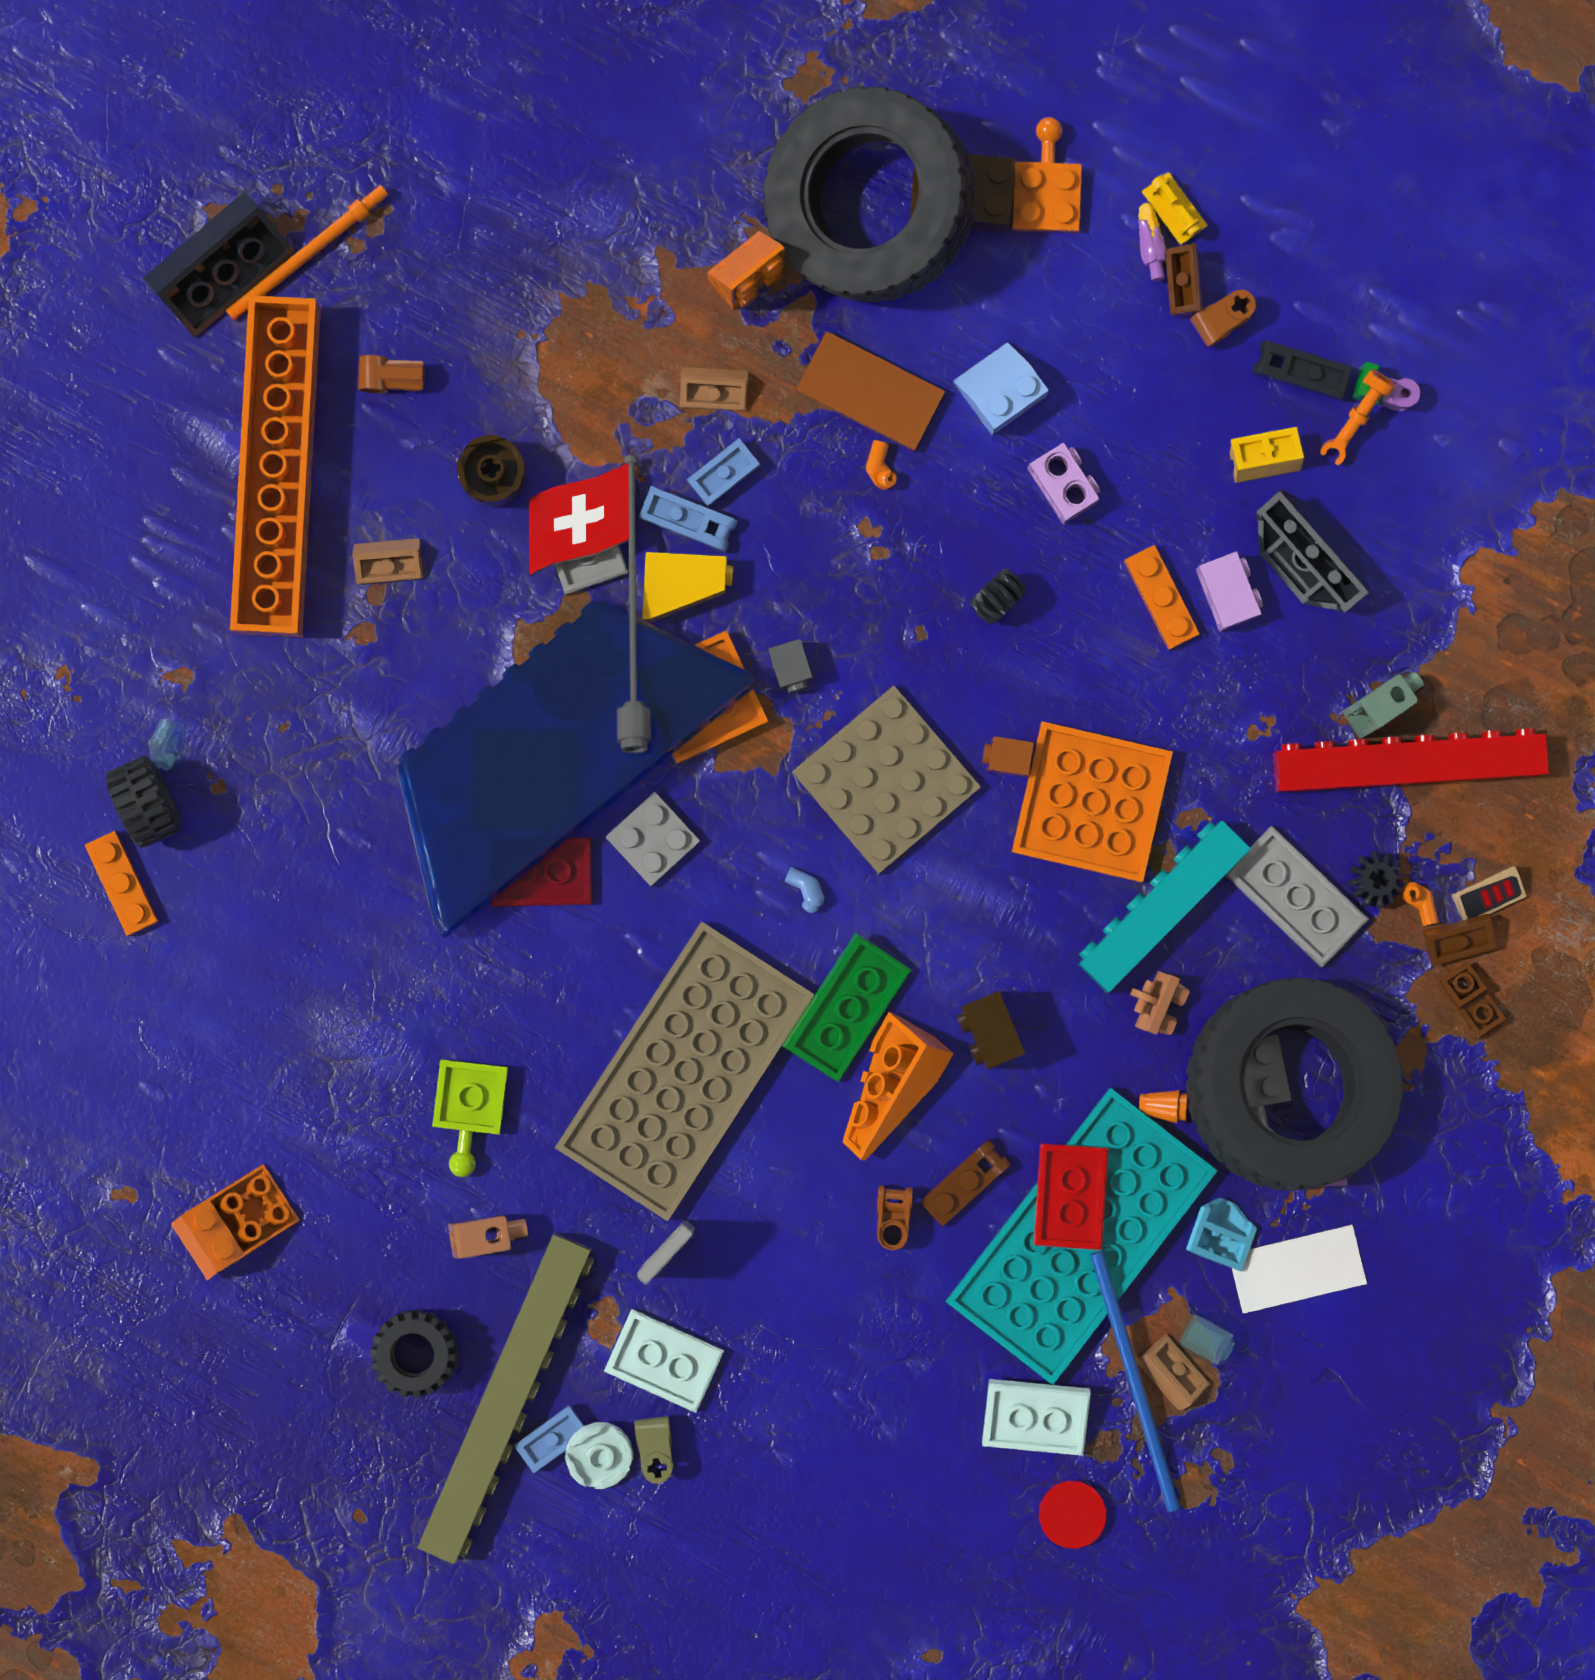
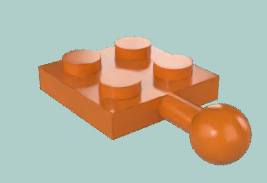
[1012,117,1082,233]

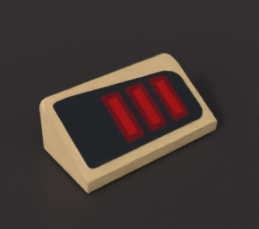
[1451,866,1526,920]

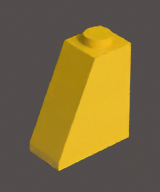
[642,552,733,623]

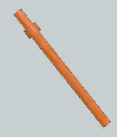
[225,185,389,320]

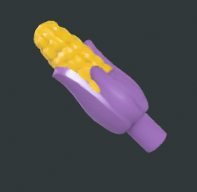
[1138,203,1166,282]

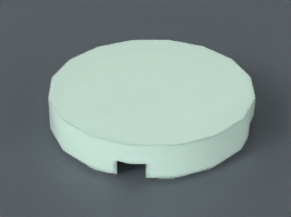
[565,1422,634,1489]

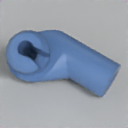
[784,867,824,913]

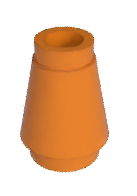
[1139,1090,1188,1123]

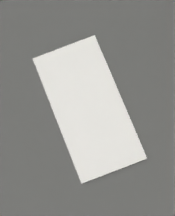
[1232,1225,1367,1314]

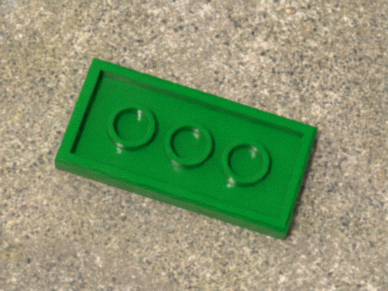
[782,933,911,1082]

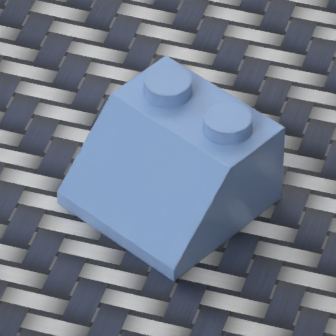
[953,342,1049,435]

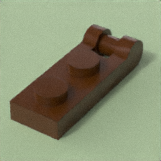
[919,1138,1012,1227]

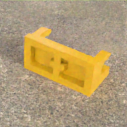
[1230,427,1304,483]

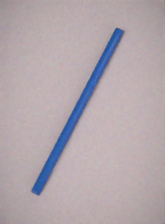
[1090,1251,1180,1512]

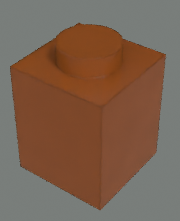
[982,736,1034,778]

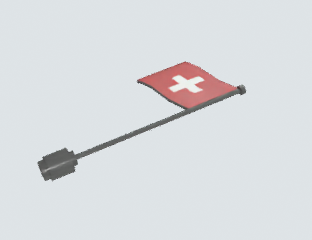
[529,455,651,753]

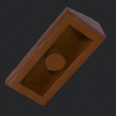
[1166,243,1203,318]

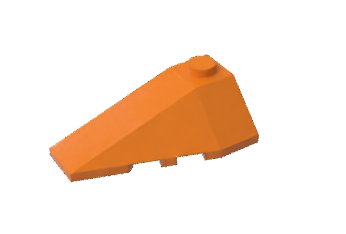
[842,1012,954,1161]

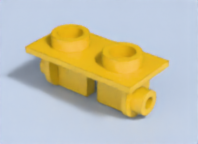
[1142,172,1208,245]

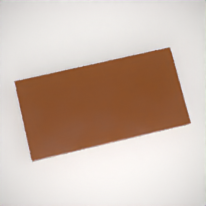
[796,331,945,452]

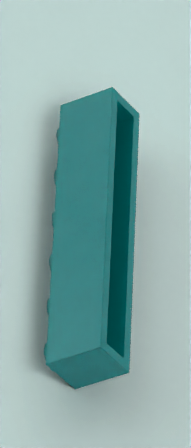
[1078,821,1251,993]

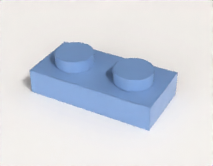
[687,439,760,507]
[514,1405,585,1473]

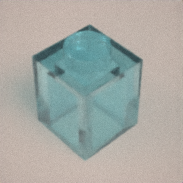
[1178,1313,1234,1365]

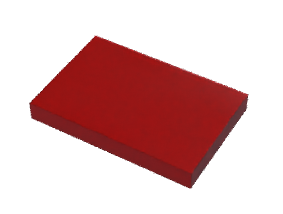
[1033,1143,1108,1250]

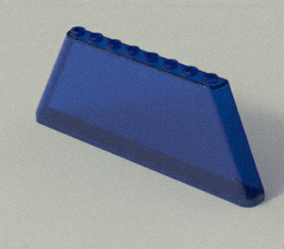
[396,600,759,938]

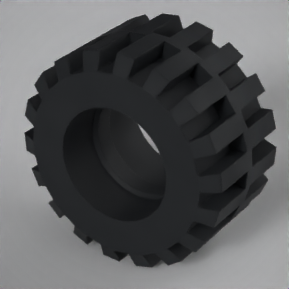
[106,755,181,849]
[370,1309,459,1398]

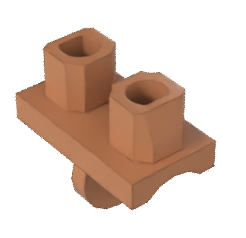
[1130,971,1190,1035]

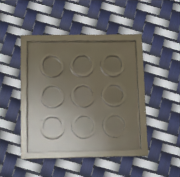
[792,685,980,874]

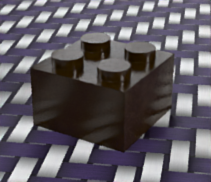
[956,991,1025,1069]

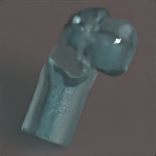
[149,719,176,771]

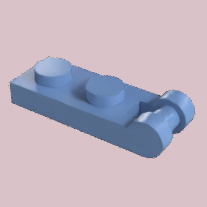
[639,486,738,553]

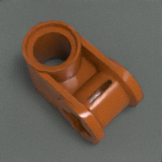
[1190,290,1256,348]
[877,1185,912,1250]

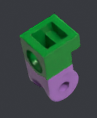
[1352,362,1420,411]

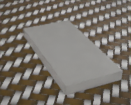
[1225,826,1368,967]

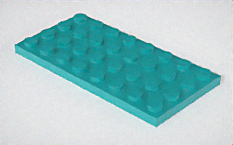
[945,1088,1217,1385]

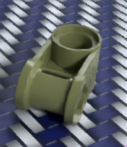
[634,1416,673,1484]

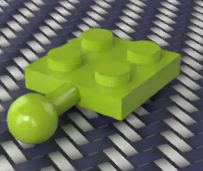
[432,1059,508,1177]

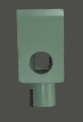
[1341,672,1425,739]

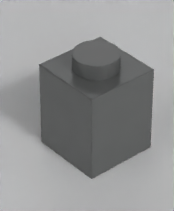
[768,639,812,693]

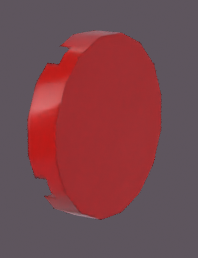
[1038,1480,1106,1549]

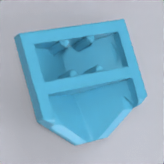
[1186,1197,1257,1272]

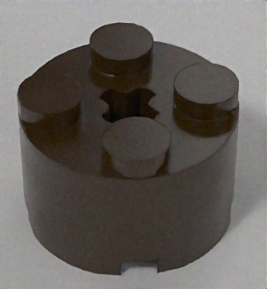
[457,435,527,507]

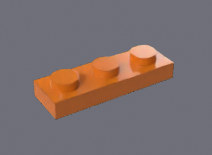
[1124,545,1199,650]
[85,831,159,936]

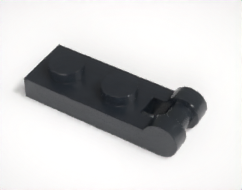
[1252,340,1352,401]

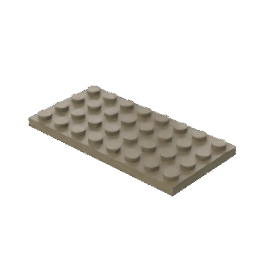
[555,921,814,1221]

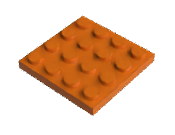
[1011,721,1173,883]

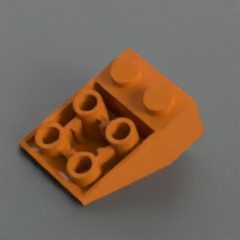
[707,231,784,309]
[171,1164,300,1280]

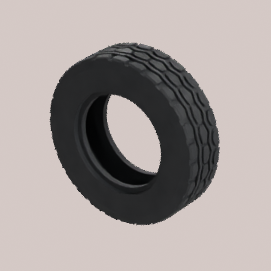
[763,86,977,302]
[1186,977,1403,1191]

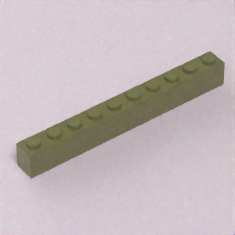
[417,1233,594,1565]

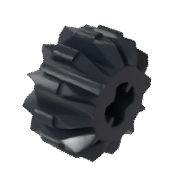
[970,569,1026,624]
[1347,851,1406,908]

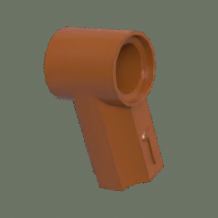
[358,355,425,393]

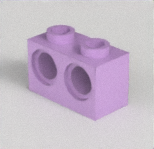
[1028,442,1100,524]

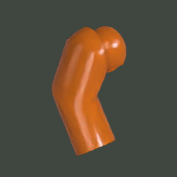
[866,440,897,490]
[1402,883,1439,926]

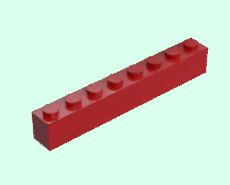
[1273,728,1549,793]

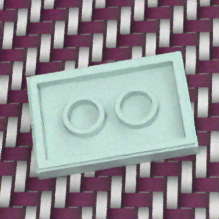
[604,1309,724,1413]
[982,1379,1091,1456]

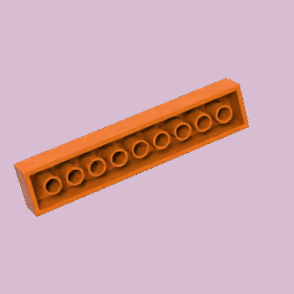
[230,295,321,637]

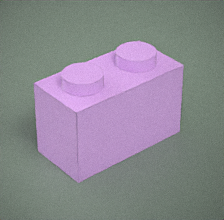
[1196,551,1263,631]

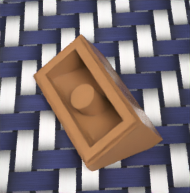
[680,367,748,411]
[352,538,423,584]
[1136,1334,1211,1411]

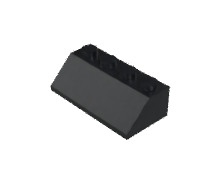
[143,192,296,338]

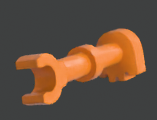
[1320,369,1396,465]

